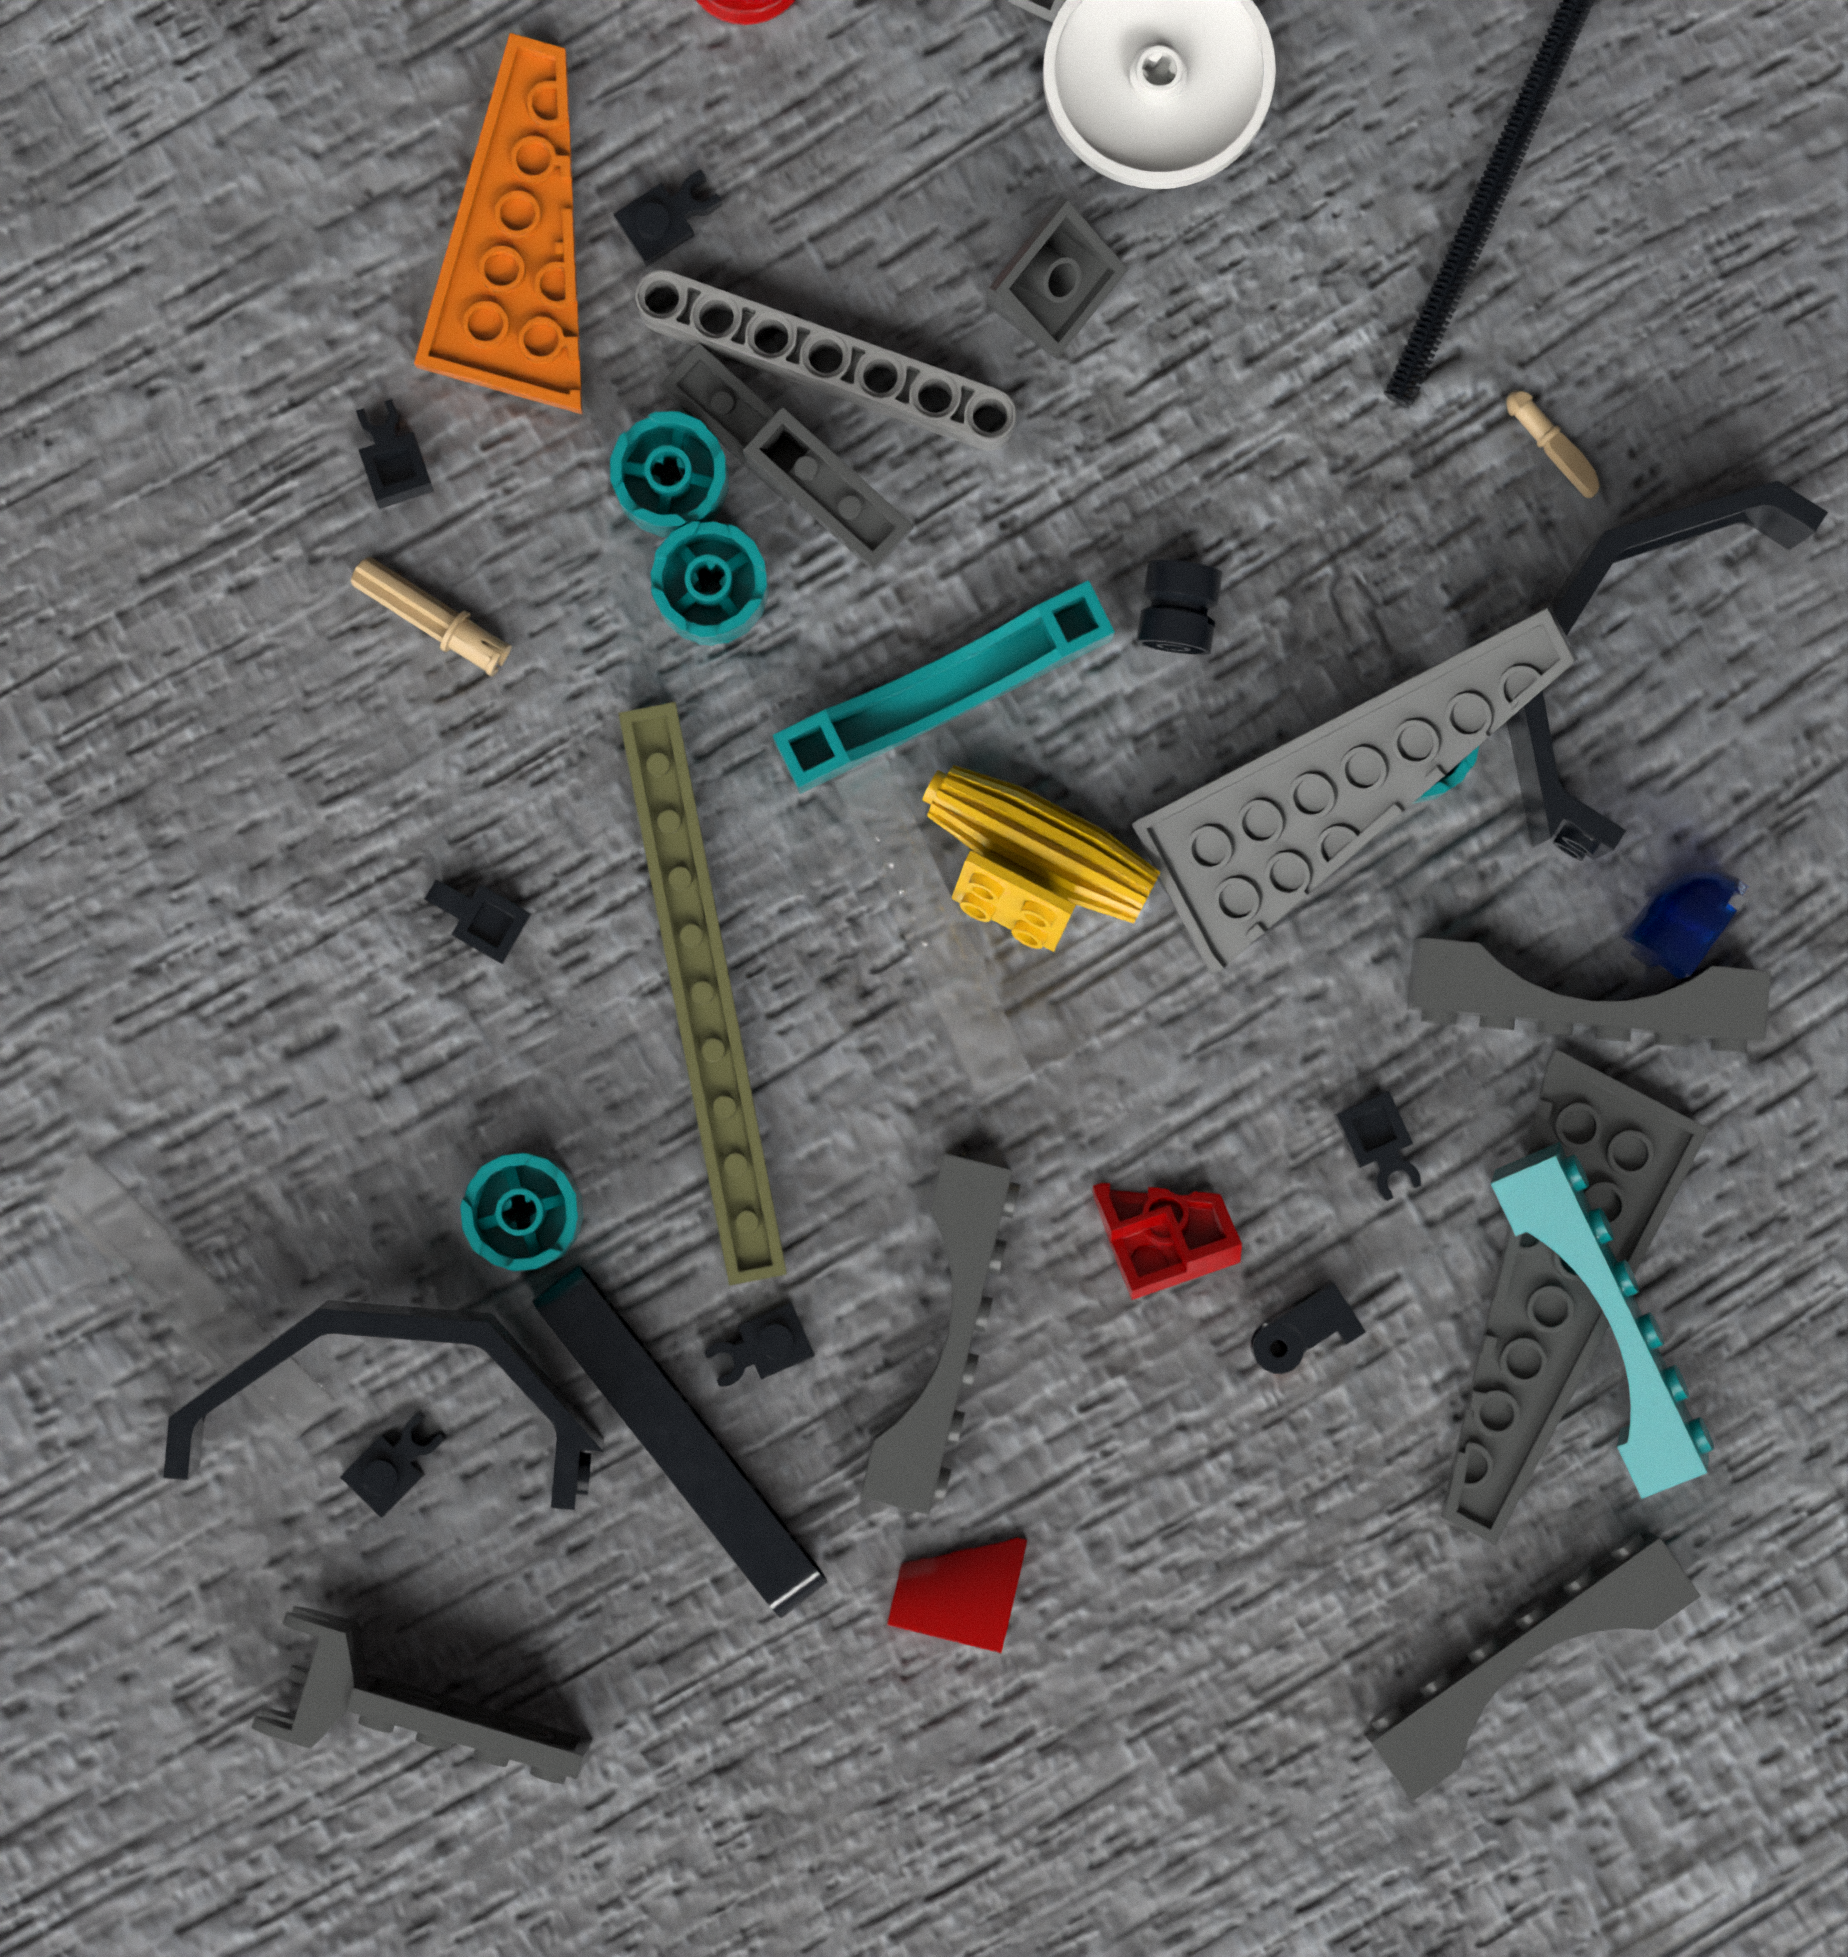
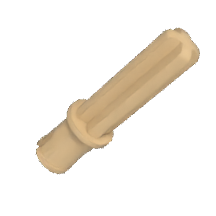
[350,557,512,676]

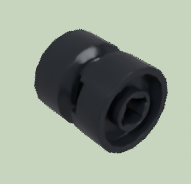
[1136,559,1223,655]

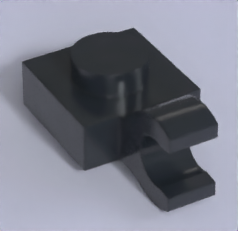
[424,879,532,965]

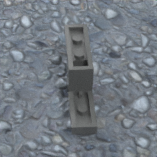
[660,343,913,572]

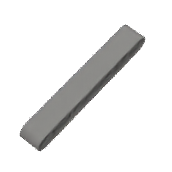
[635,270,1016,451]

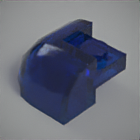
[1622,867,1749,979]

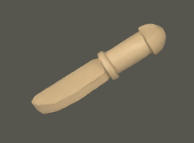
[1506,390,1600,498]

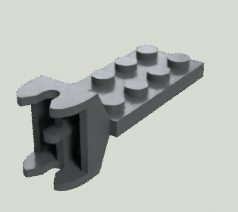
[251,1606,593,1784]

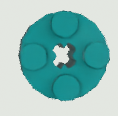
[610,411,729,537]
[650,521,769,646]
[460,1153,584,1271]

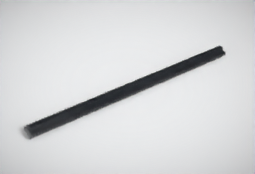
[1384,0,1594,409]

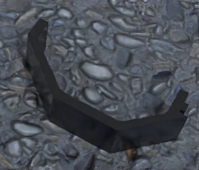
[1507,481,1828,861]
[163,1300,604,1510]

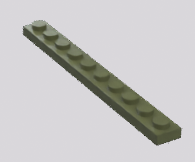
[618,702,787,1286]

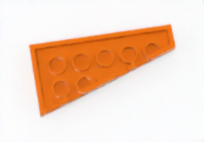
[414,33,583,415]

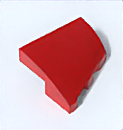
[1092,1183,1242,1300]
[887,1537,1027,1653]

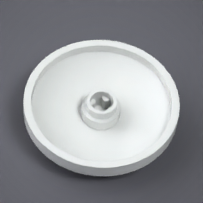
[1043,0,1276,189]

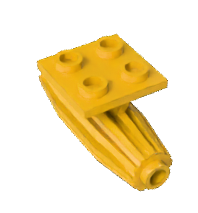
[922,765,1161,952]

